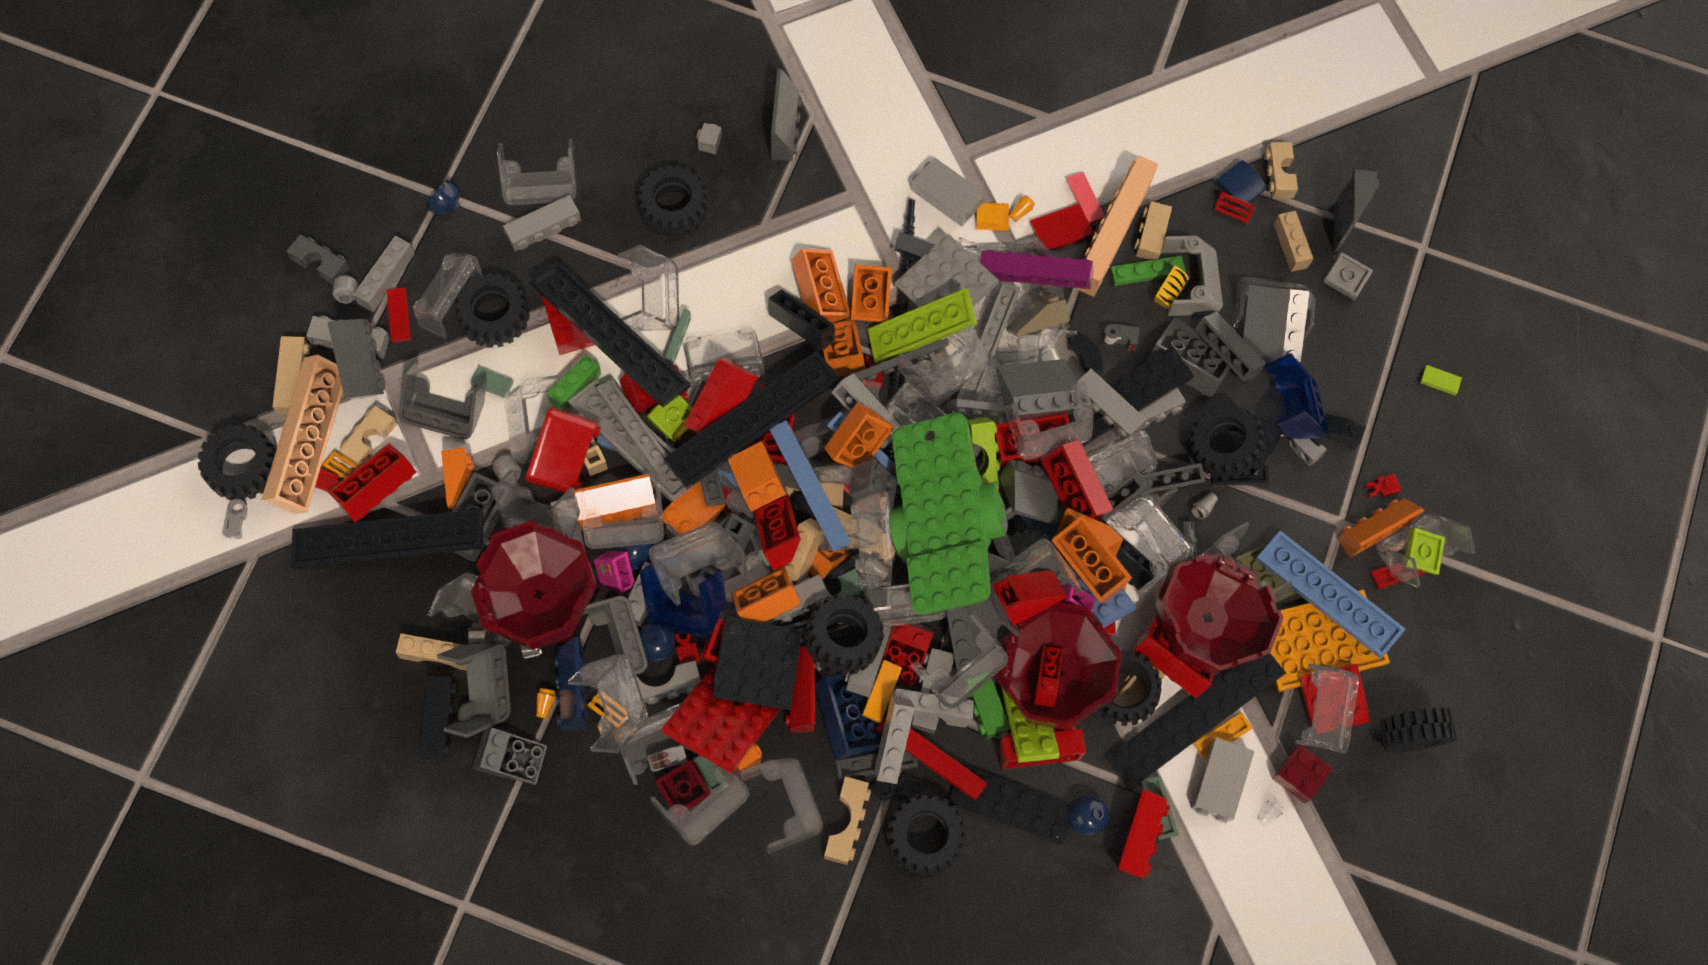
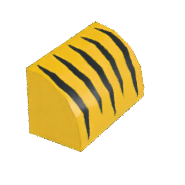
[1154,265,1189,310]

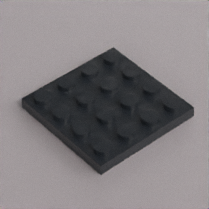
[712,617,803,710]

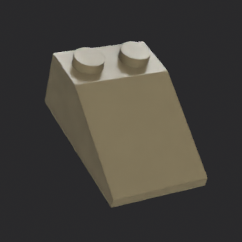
[1006,293,1070,337]

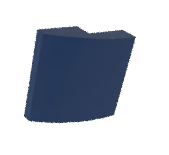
[1216,159,1267,208]

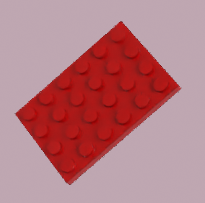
[661,664,781,774]

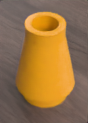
[1009,195,1035,222]
[536,688,556,719]

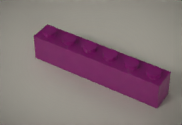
[980,250,1094,289]

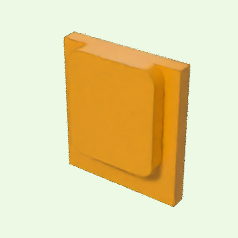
[976,203,1009,231]

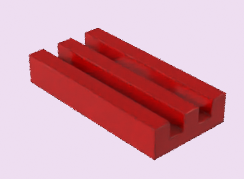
[1214,192,1256,223]

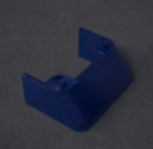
[1264,353,1329,439]
[639,558,726,637]

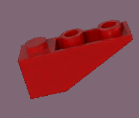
[1033,645,1063,710]

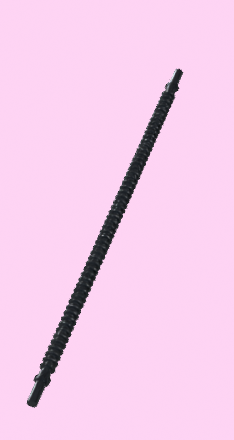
[880,199,915,527]

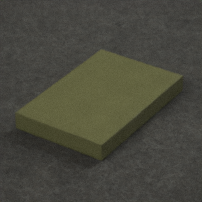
[1232,543,1295,603]

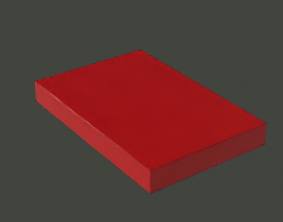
[1030,203,1094,254]

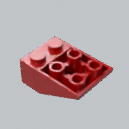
[619,365,689,413]
[992,570,1067,626]
[877,616,935,688]

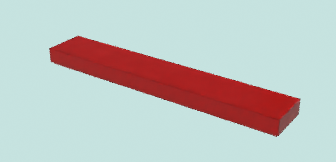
[876,715,987,801]

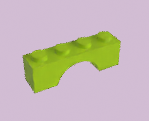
[967,417,1001,492]

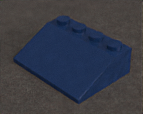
[555,637,587,731]
[815,674,887,760]

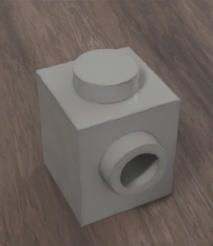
[697,123,722,154]

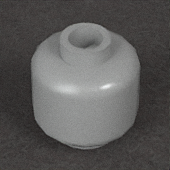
[333,275,358,304]
[493,455,521,484]

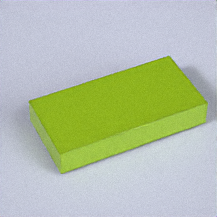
[1420,365,1462,396]

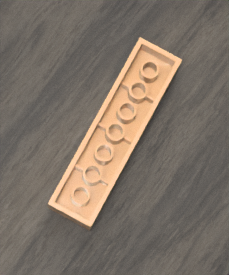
[1076,155,1159,297]
[261,355,343,514]

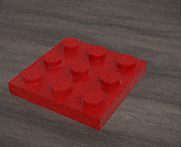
[1299,664,1371,735]

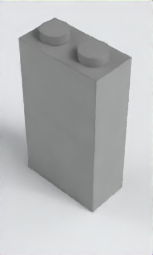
[911,158,986,227]
[1191,737,1255,823]

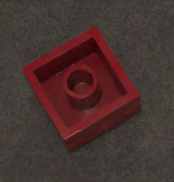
[1272,744,1333,804]
[655,760,712,819]

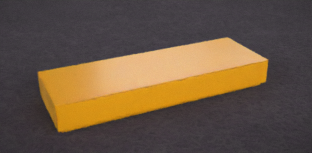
[862,660,902,723]
[1193,711,1253,760]

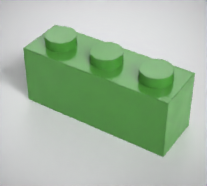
[547,354,601,411]
[964,672,1010,740]

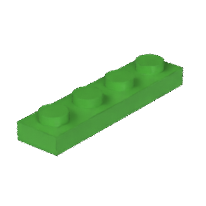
[1110,256,1186,286]

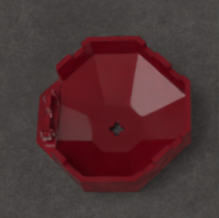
[471,520,598,650]
[1155,553,1284,675]
[995,602,1122,730]

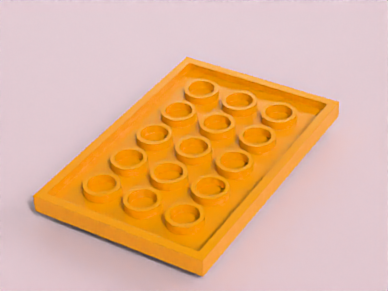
[1270,590,1390,692]

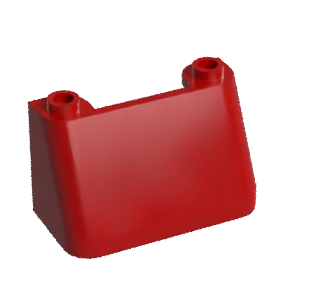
[526,407,601,495]

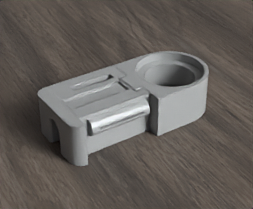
[222,499,248,539]

